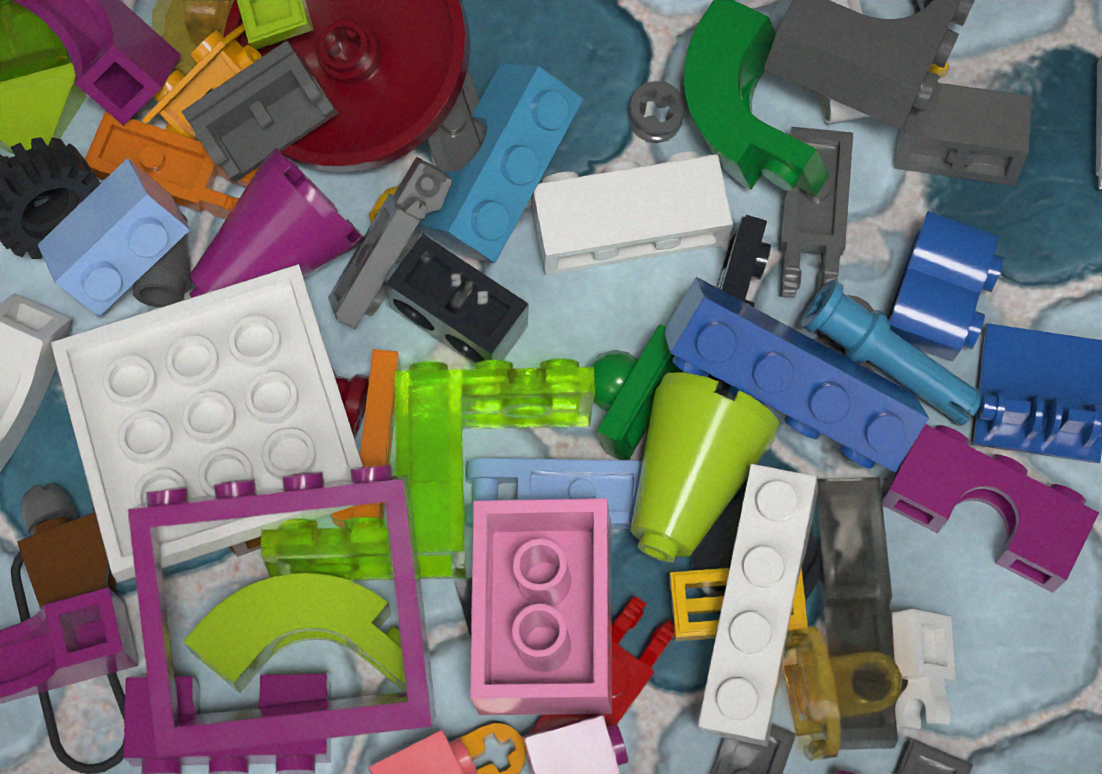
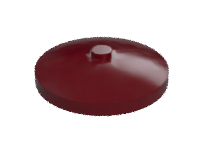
[223,0,470,172]

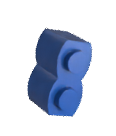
[887,211,1004,362]

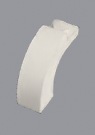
[0,293,71,472]

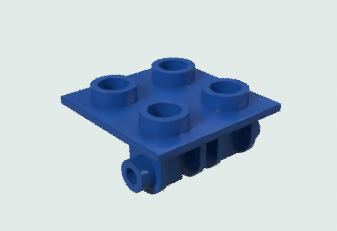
[973,323,1102,463]

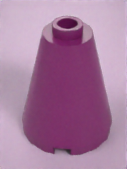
[189,147,364,298]

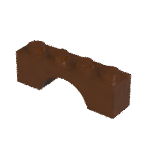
[17,507,298,610]

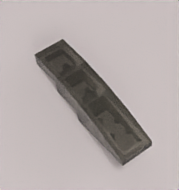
[815,477,898,750]

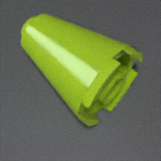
[630,372,779,563]

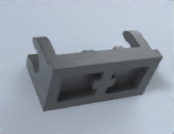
[181,41,338,182]
[894,82,1032,186]

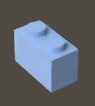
[37,158,190,317]

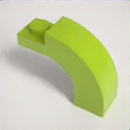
[183,573,407,693]

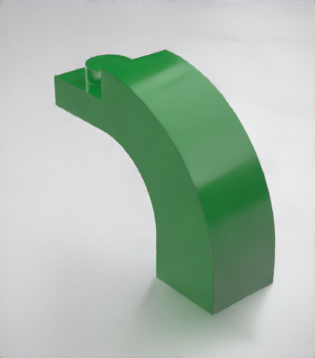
[684,0,829,196]

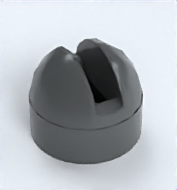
[21,483,78,536]

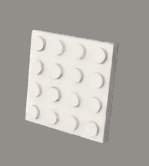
[51,264,363,582]

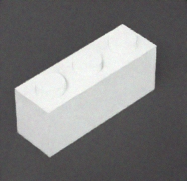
[531,151,733,275]

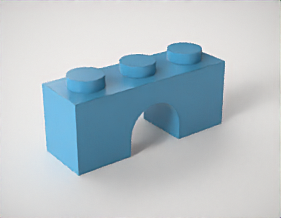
[417,63,584,263]

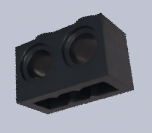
[386,234,529,376]

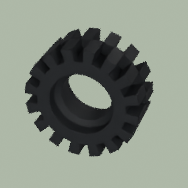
[0,137,101,259]

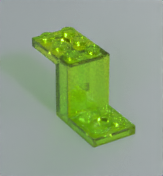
[261,358,595,581]

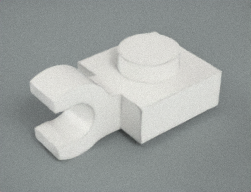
[891,609,956,730]

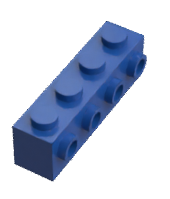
[664,276,929,472]

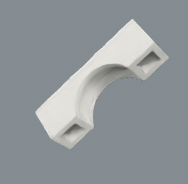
[698,464,818,746]

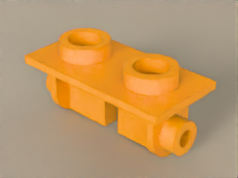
[142,24,262,140]

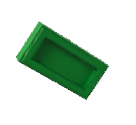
[585,324,682,460]

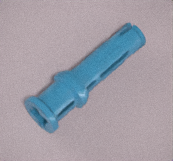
[801,279,983,426]

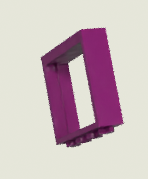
[127,464,436,757]

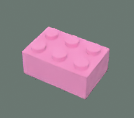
[470,499,612,715]

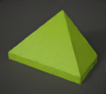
[0,63,86,155]

